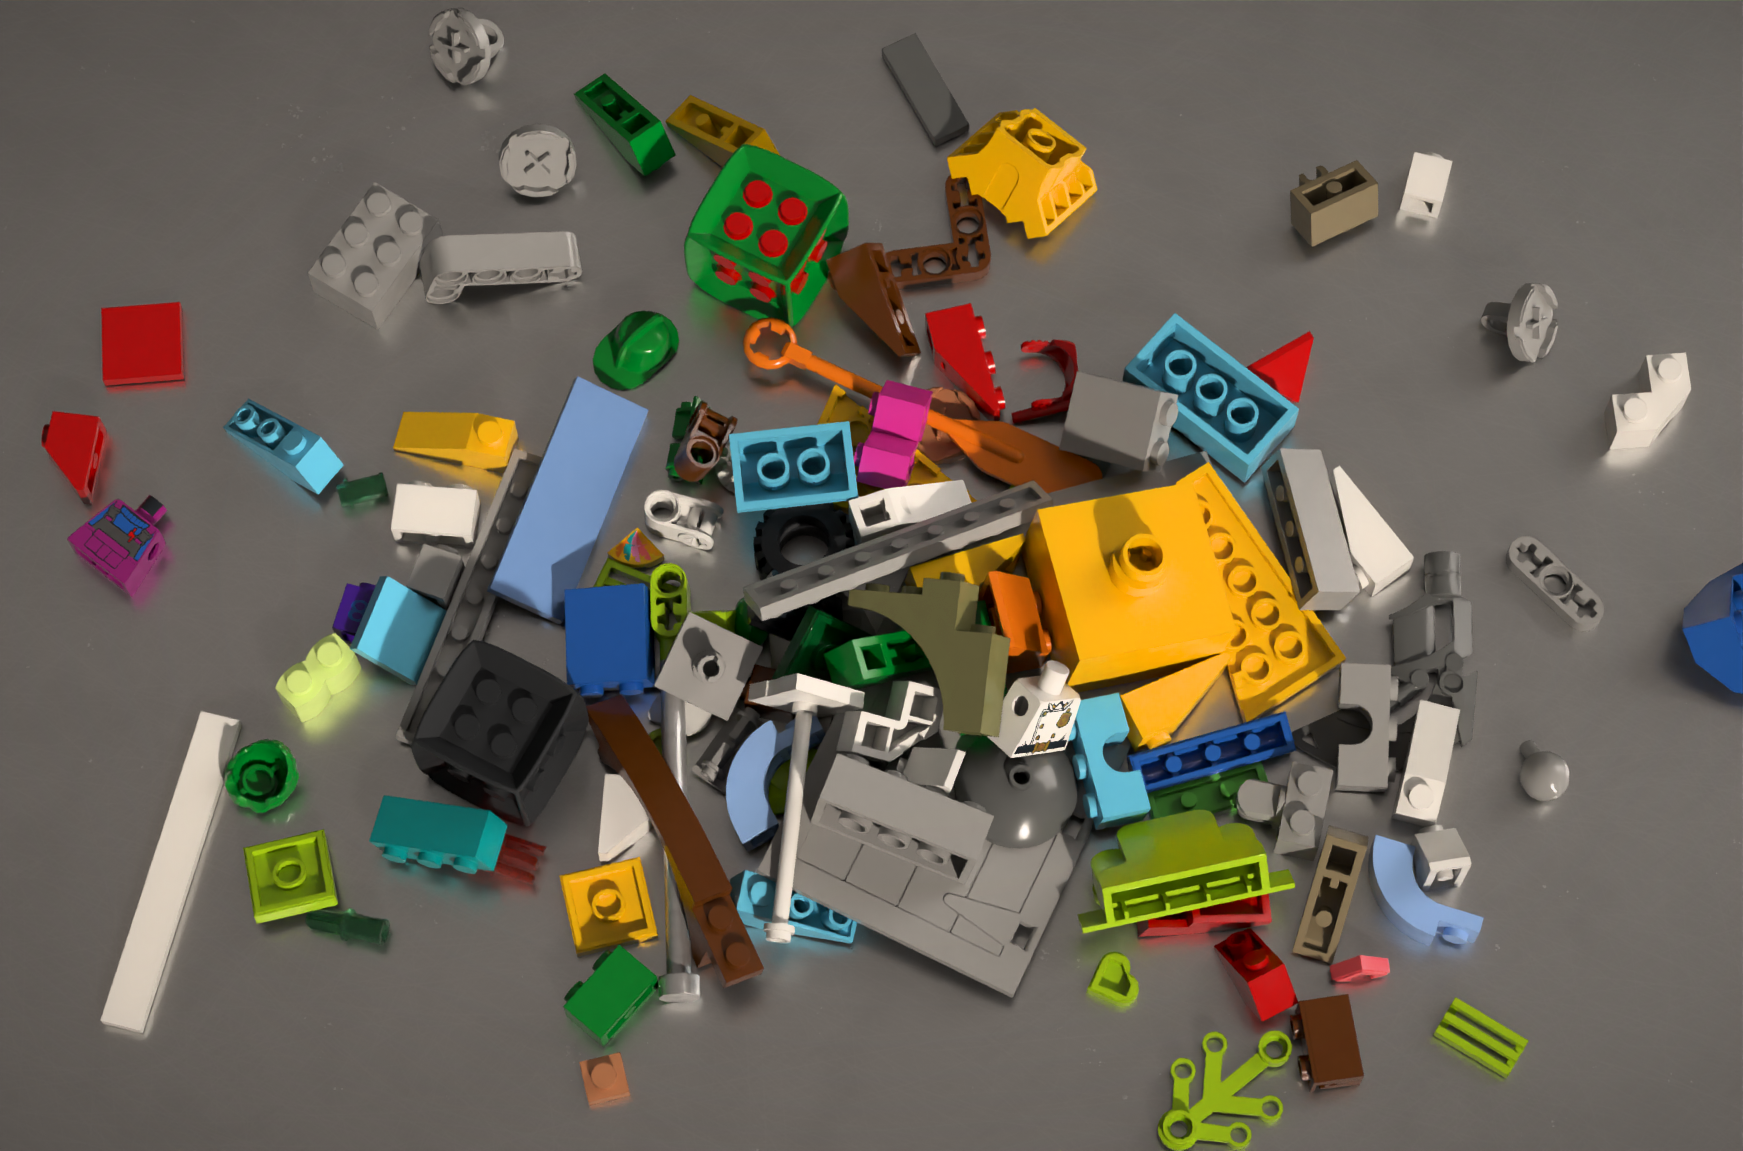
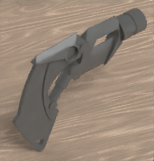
[1292,551,1478,771]

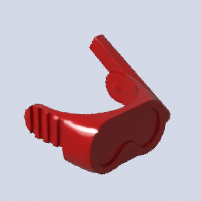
[1011,339,1079,424]

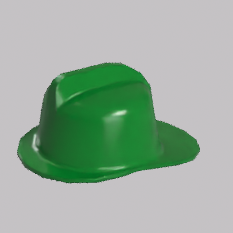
[593,311,679,391]

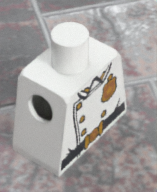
[987,660,1081,758]

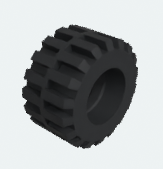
[753,503,855,580]

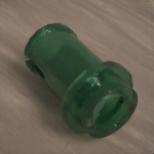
[336,472,389,509]

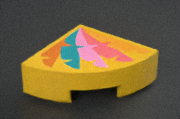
[607,527,665,568]

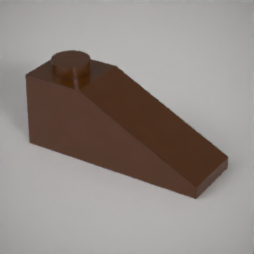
[826,243,921,356]

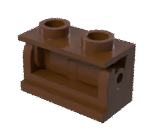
[1290,994,1364,1092]

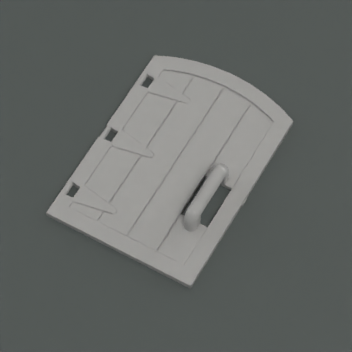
[756,565,1162,998]

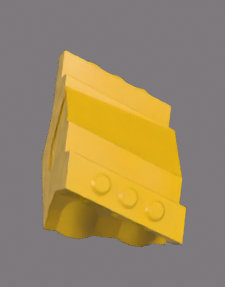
[947,108,1097,239]

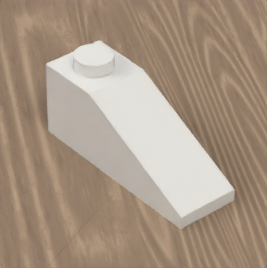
[1330,465,1414,597]
[1391,700,1460,827]

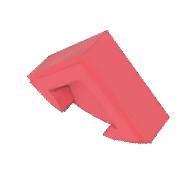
[1329,955,1390,982]

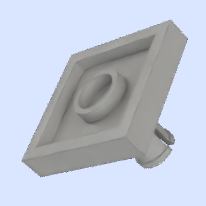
[653,611,763,721]

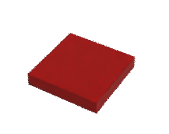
[101,302,184,386]

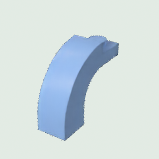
[726,716,825,852]

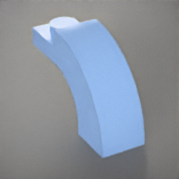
[1368,835,1484,946]

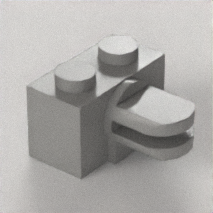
[1236,762,1333,861]

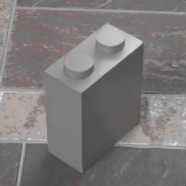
[1059,371,1178,473]

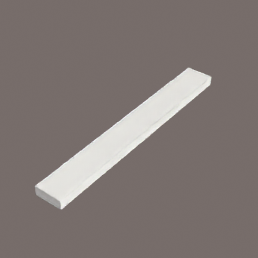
[100,711,242,1034]

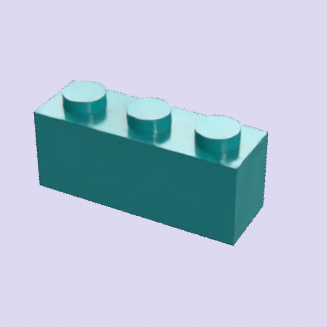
[369,795,508,874]

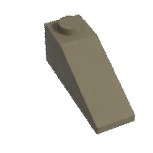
[1292,825,1369,964]

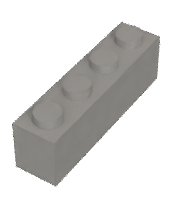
[1261,448,1360,610]

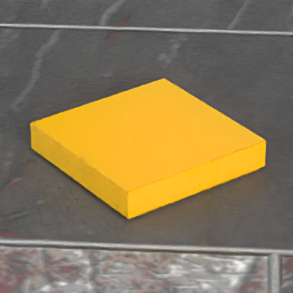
[559,857,658,957]

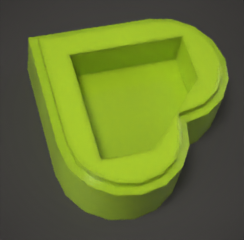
[1086,951,1139,1007]

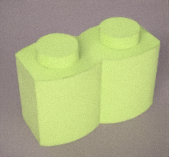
[275,633,361,722]

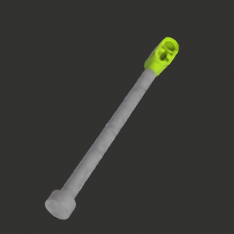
[650,563,700,1002]

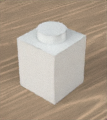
[1400,152,1453,218]

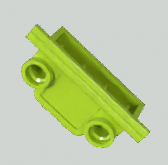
[1077,810,1295,934]

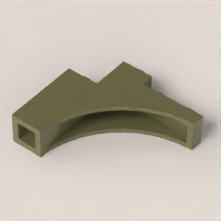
[848,572,1010,737]

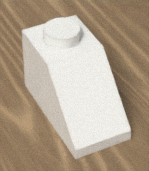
[895,747,966,797]
[598,774,654,865]
[1410,825,1472,892]

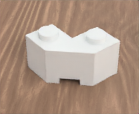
[1604,352,1691,449]
[836,681,943,762]

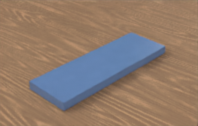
[487,376,648,624]

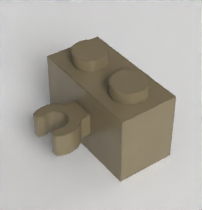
[1290,160,1378,247]

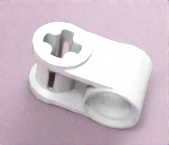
[644,490,724,550]

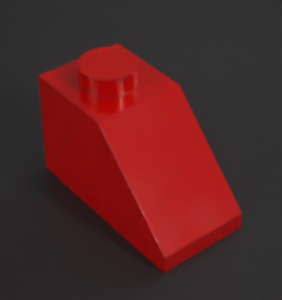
[41,411,107,505]

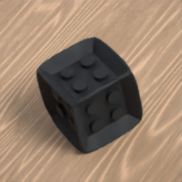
[411,640,589,827]

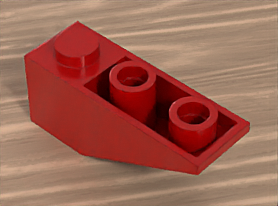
[925,303,1006,421]

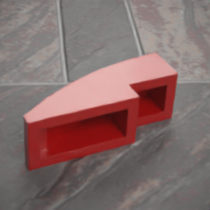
[1137,894,1272,937]

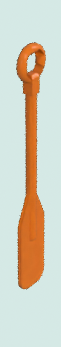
[742,317,1103,494]

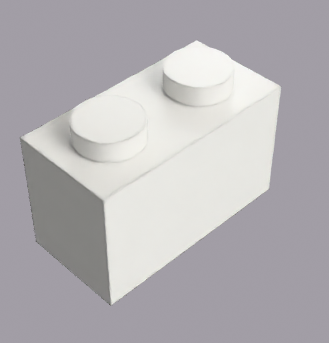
[391,480,481,549]

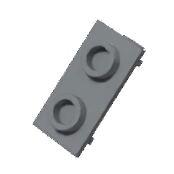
[691,706,765,794]

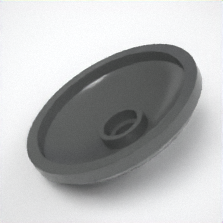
[954,736,1078,849]

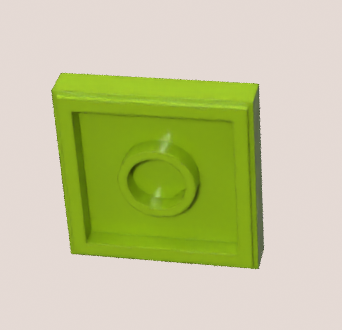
[243,829,338,924]

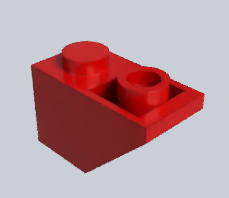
[1214,927,1298,1022]

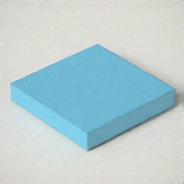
[350,576,447,685]

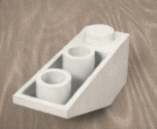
[848,480,972,545]

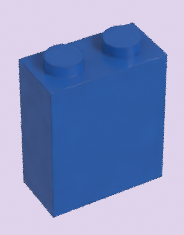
[564,583,655,698]

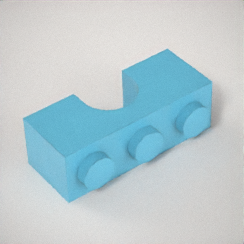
[1068,693,1151,830]

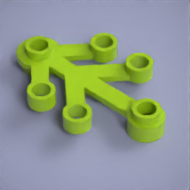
[1158,1030,1292,1151]

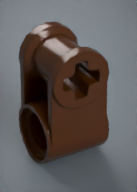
[674,400,738,482]

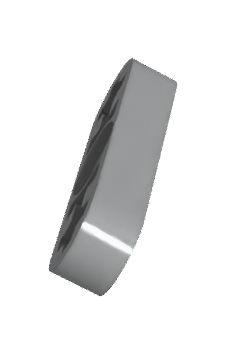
[1506,536,1604,632]

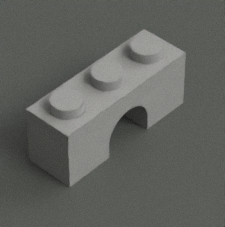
[1335,663,1398,792]

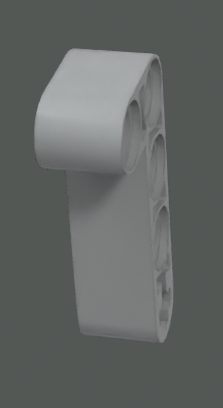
[420,231,582,304]

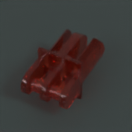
[479,833,547,885]

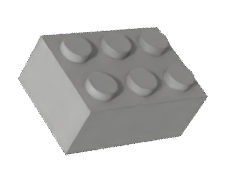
[307,182,443,330]

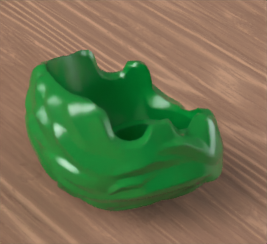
[224,739,299,813]

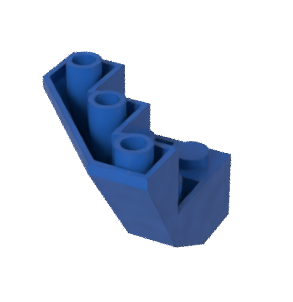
[1682,563,1743,694]

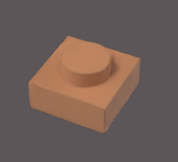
[579,1052,630,1106]

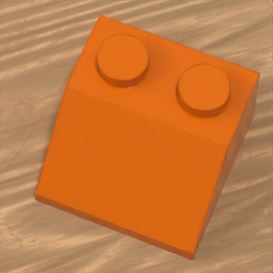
[978,571,1052,674]

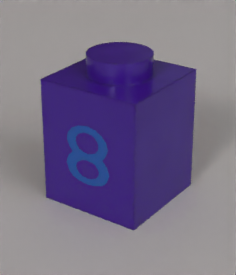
[332,582,376,644]

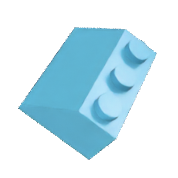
[729,421,858,513]

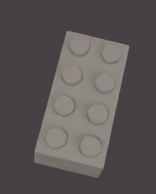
[810,753,994,885]

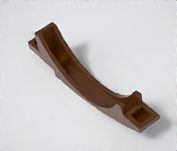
[586,694,764,989]

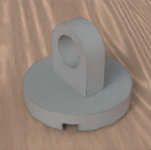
[429,8,504,85]
[499,124,577,198]
[1481,283,1558,362]

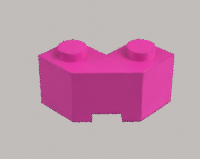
[854,380,933,489]

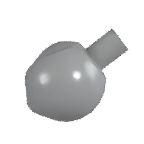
[1519,740,1569,801]

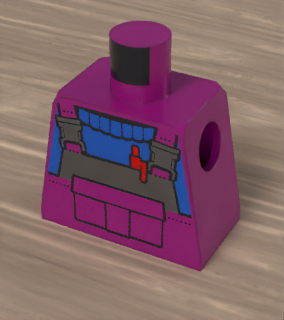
[67,495,167,597]

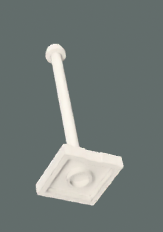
[748,673,865,943]

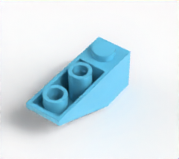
[223,398,344,495]
[730,870,857,943]

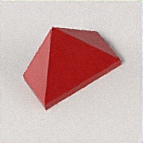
[1246,331,1314,403]

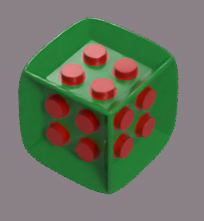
[684,144,849,328]

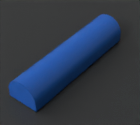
[1127,711,1297,793]

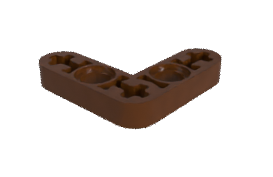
[886,175,991,290]

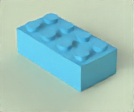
[1123,313,1299,483]

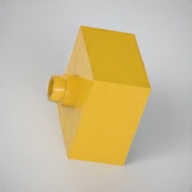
[1021,482,1237,693]

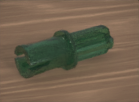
[305,908,390,946]

